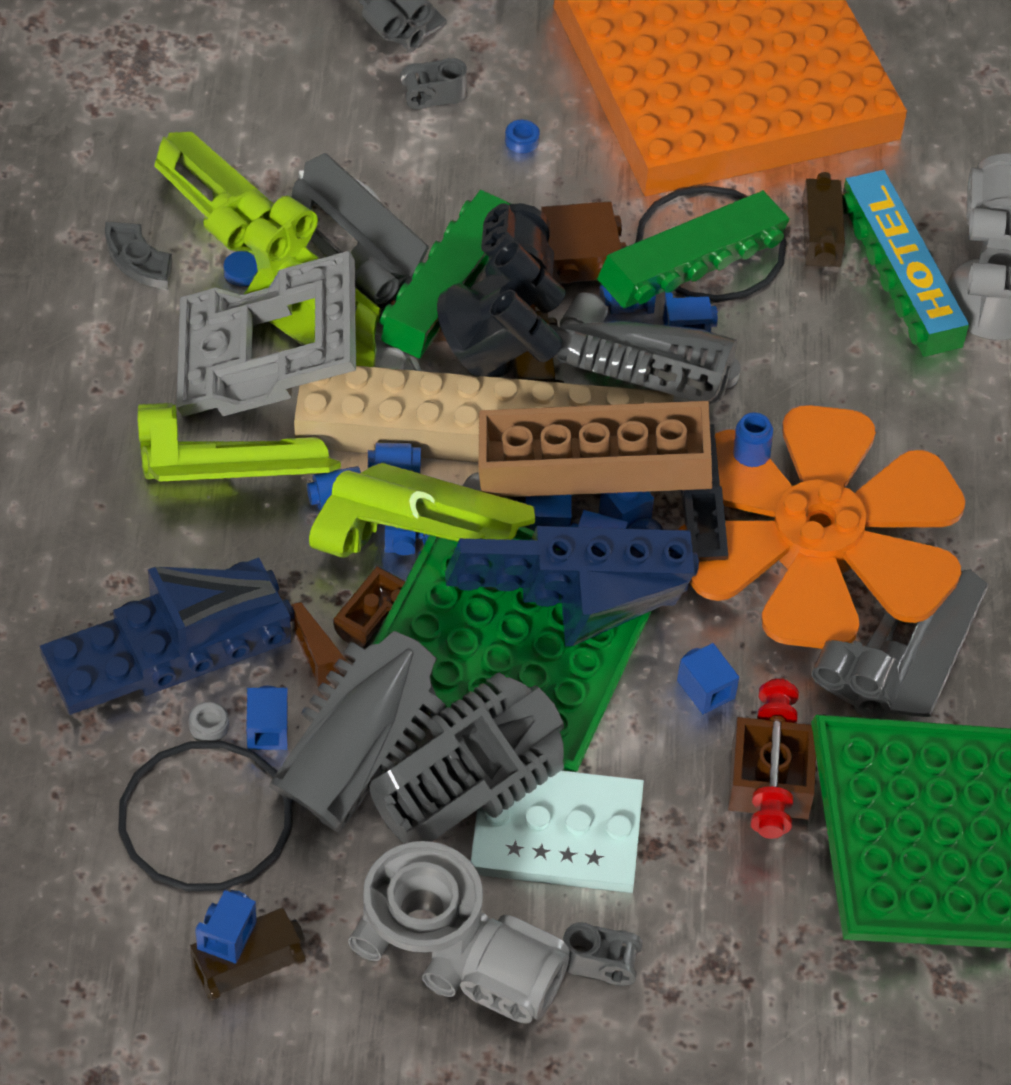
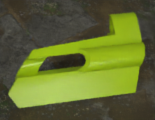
[154,132,274,255]
[243,195,380,367]
[138,403,341,482]
[309,463,535,558]

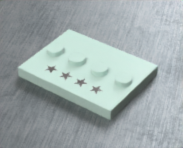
[471,771,644,893]

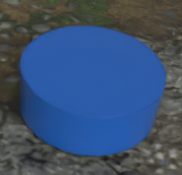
[505,120,540,153]
[223,251,258,287]

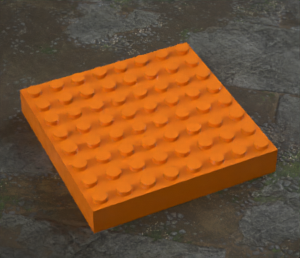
[553,0,907,197]

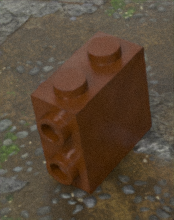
[541,201,627,283]

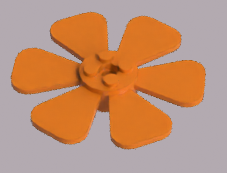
[678,405,965,649]

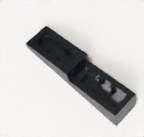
[681,424,728,561]

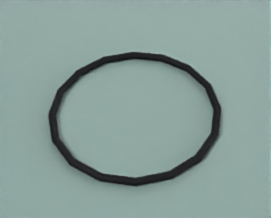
[635,185,787,302]
[118,741,292,891]

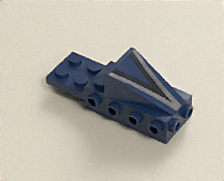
[445,526,699,646]
[40,558,295,715]

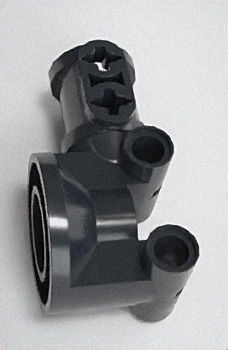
[437,203,566,378]

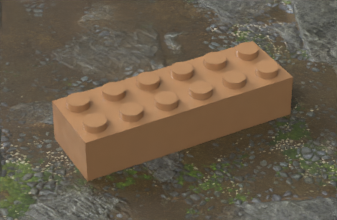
[478,401,712,497]

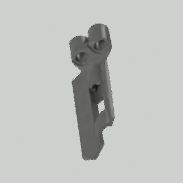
[358,0,447,52]
[292,153,429,323]
[811,569,988,719]

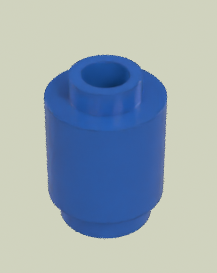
[733,412,773,467]
[368,443,421,473]

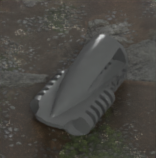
[550,321,737,405]
[269,631,446,833]
[369,673,564,844]

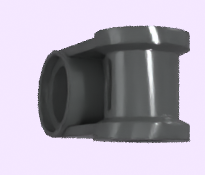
[400,58,467,109]
[562,922,643,986]

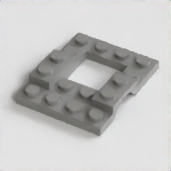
[176,251,356,417]

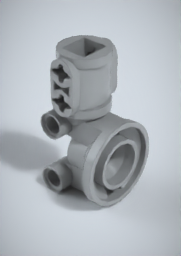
[947,153,1011,340]
[348,841,570,1024]

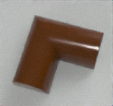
[333,566,405,647]

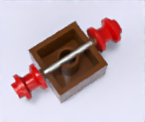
[728,678,816,839]

